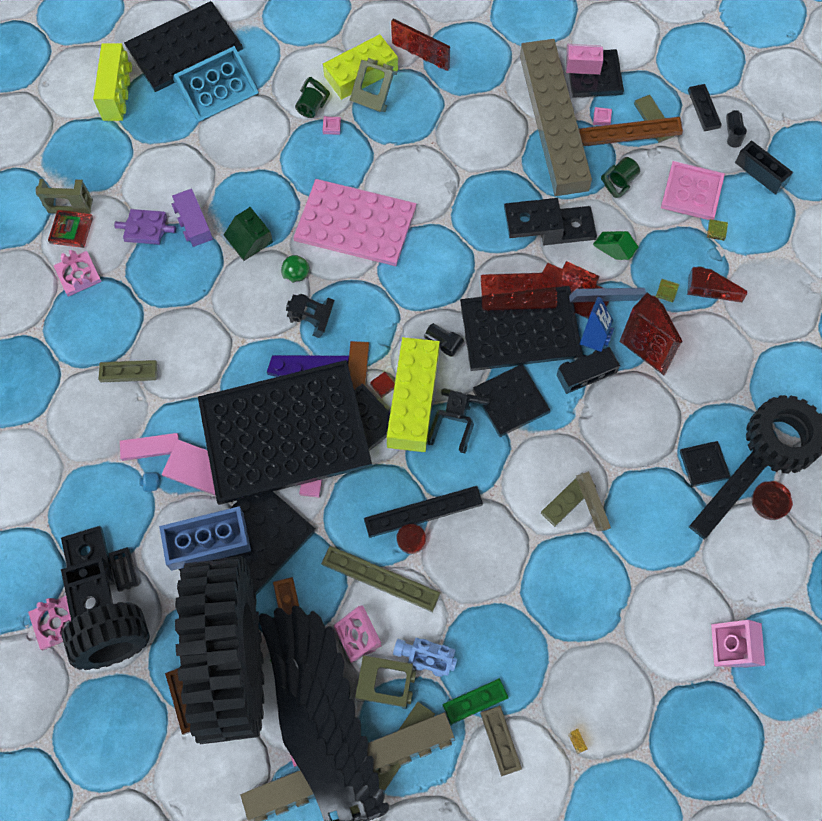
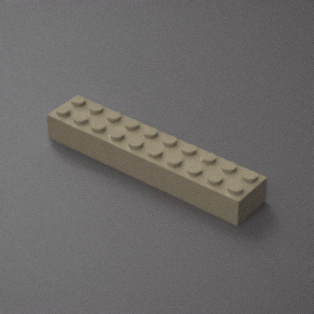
[520,39,592,196]

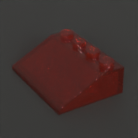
[619,292,683,376]

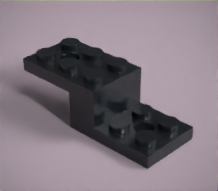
[504,198,597,246]
[61,526,115,621]

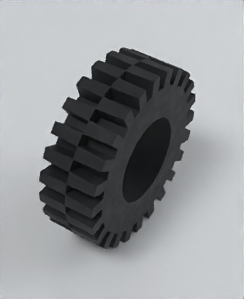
[175,556,264,744]

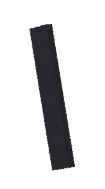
[689,450,765,540]
[364,486,483,538]

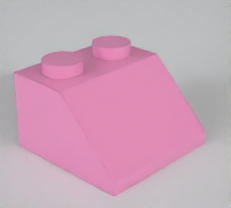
[566,44,603,74]
[711,620,765,668]

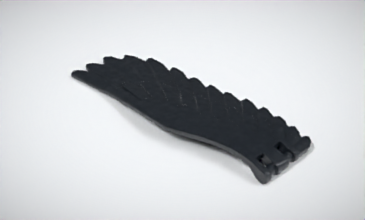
[259,606,389,821]

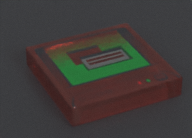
[48,210,93,248]

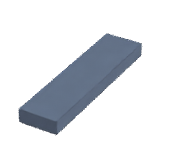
[569,288,646,302]

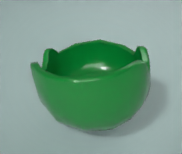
[281,255,309,283]

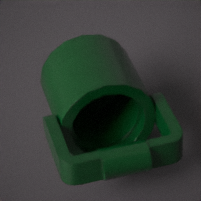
[295,77,330,118]
[601,157,640,198]

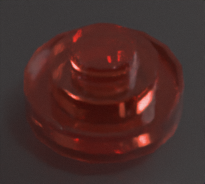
[397,524,426,554]

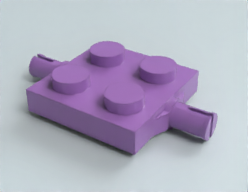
[114,209,176,245]

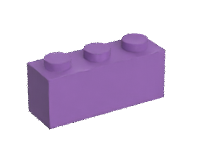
[171,188,213,247]

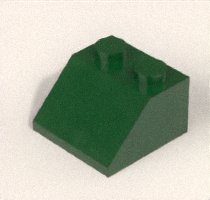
[224,207,273,261]

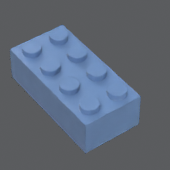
[159,506,251,571]

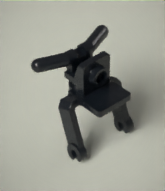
[427,388,490,454]

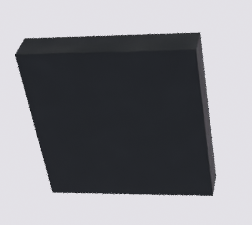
[679,441,731,487]

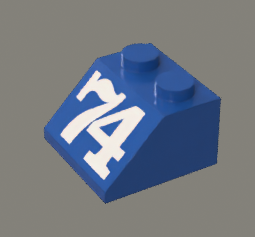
[580,297,614,352]

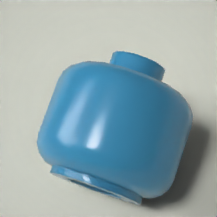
[139,472,159,492]

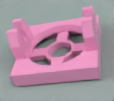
[53,250,102,297]
[28,596,71,651]
[333,605,382,663]

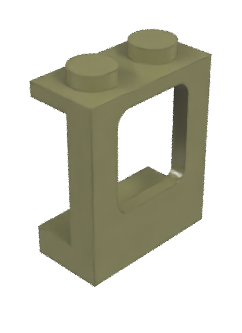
[349,58,398,112]
[36,179,93,214]
[355,655,416,709]

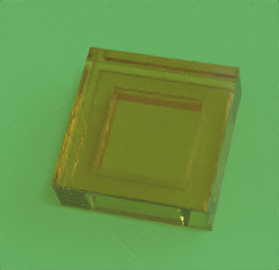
[706,219,728,241]
[655,279,679,302]
[568,729,587,754]

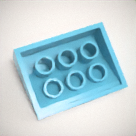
[173,46,259,122]

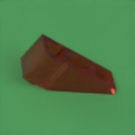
[687,267,747,303]

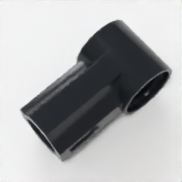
[726,110,747,148]
[424,323,464,357]

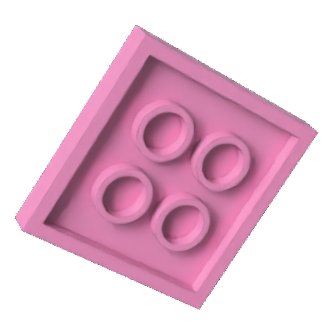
[661,161,725,221]

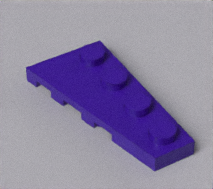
[267,355,349,377]

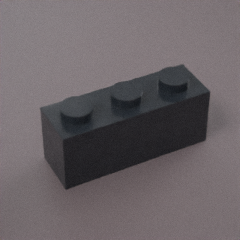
[735,140,793,195]
[556,347,620,394]

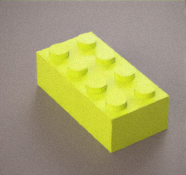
[323,34,398,100]
[93,43,132,121]

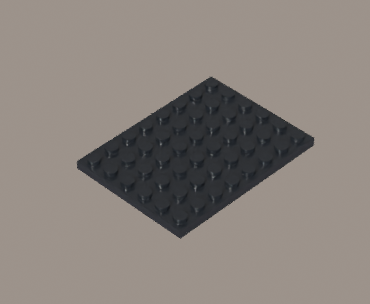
[198,360,373,505]

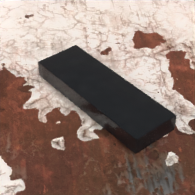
[688,84,722,132]

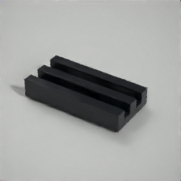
[108,547,139,592]

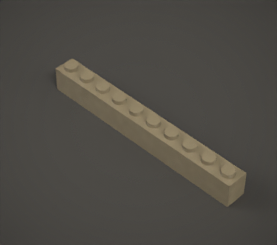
[240,712,455,821]

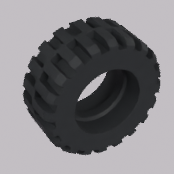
[746,395,822,474]
[62,602,150,670]

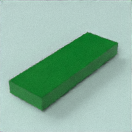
[442,678,509,725]

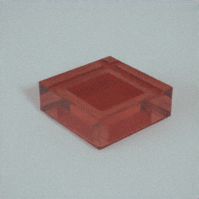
[370,372,395,398]

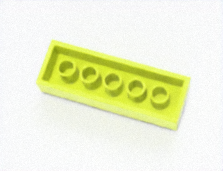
[387,337,440,452]

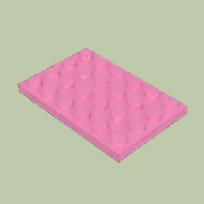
[293,179,416,266]

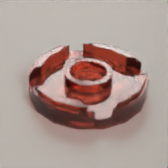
[751,481,793,520]

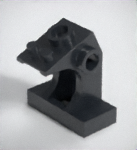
[286,294,335,338]

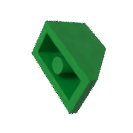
[593,231,638,260]

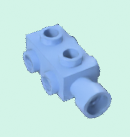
[393,638,457,677]

